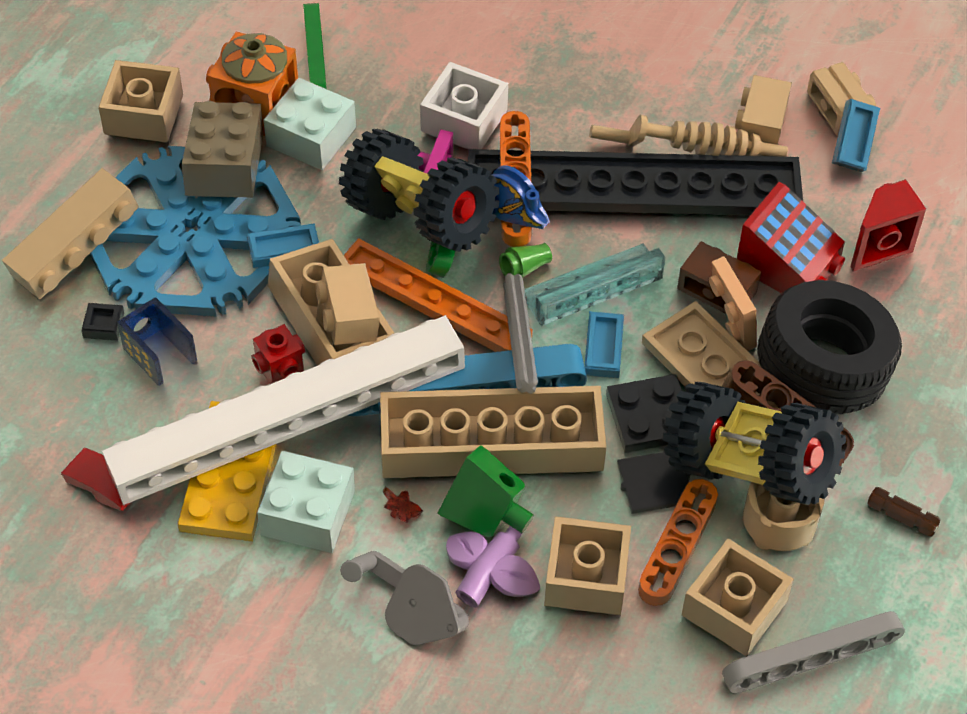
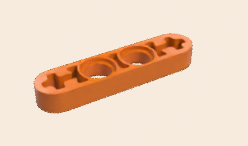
[638,479,718,606]

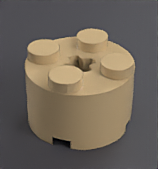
[743,482,825,551]

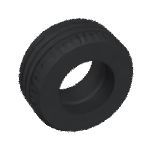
[757,280,902,414]

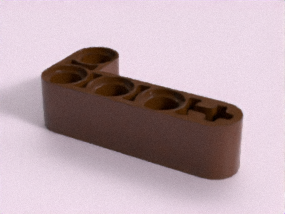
[722,360,854,466]

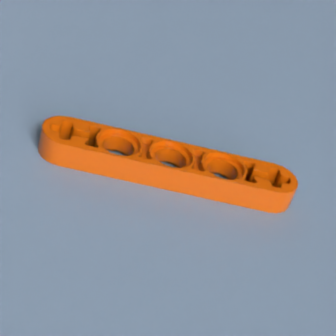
[500,111,532,247]

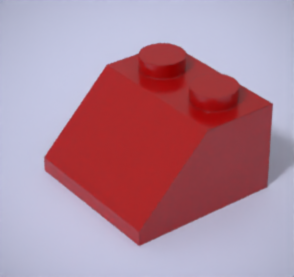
[850,179,926,272]

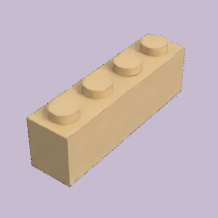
[2,168,139,300]

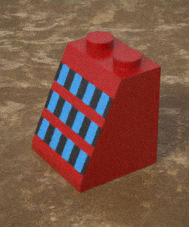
[736,182,845,294]

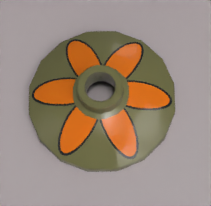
[222,33,287,84]

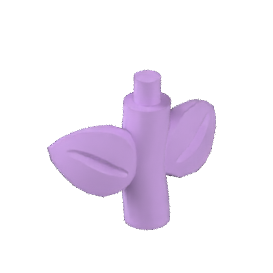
[446,526,540,608]

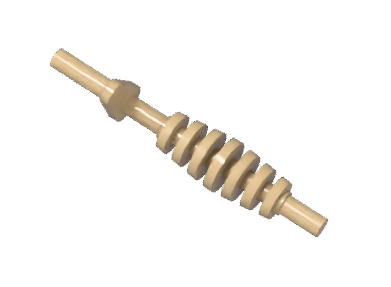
[589,115,788,157]

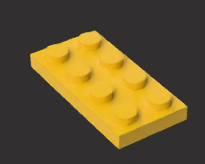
[178,401,276,542]

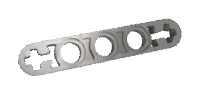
[722,611,905,693]

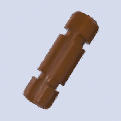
[867,487,941,537]

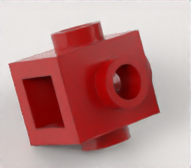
[251,324,306,384]

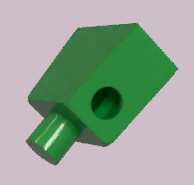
[437,445,534,537]

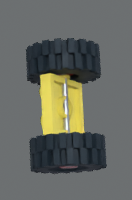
[339,128,500,252]
[663,382,846,505]

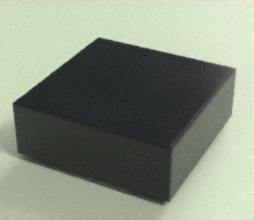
[81,303,124,341]

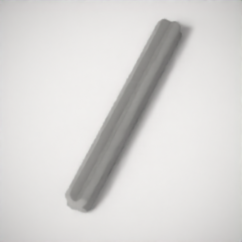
[503,273,538,394]

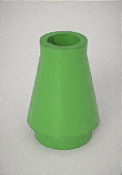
[499,243,552,278]

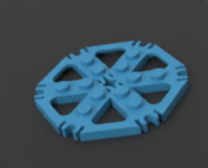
[90,146,301,317]

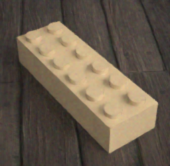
[380,386,606,478]

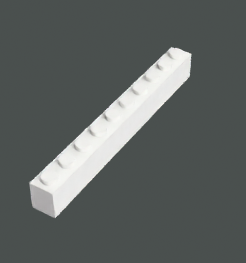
[102,315,465,505]

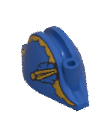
[492,165,550,229]

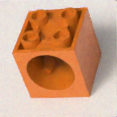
[206,31,298,136]

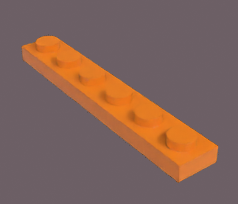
[344,238,533,352]

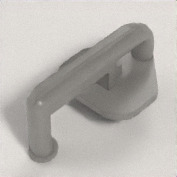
[340,551,469,645]

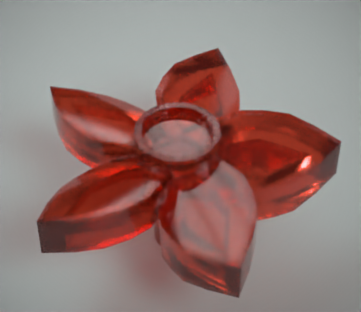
[383,486,423,523]

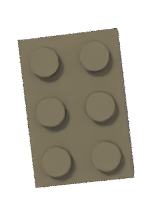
[182,101,263,198]

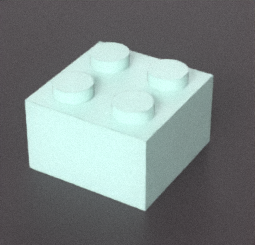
[264,78,356,170]
[257,451,355,553]

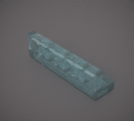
[524,243,666,326]

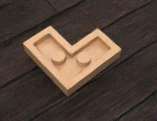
[709,256,757,351]

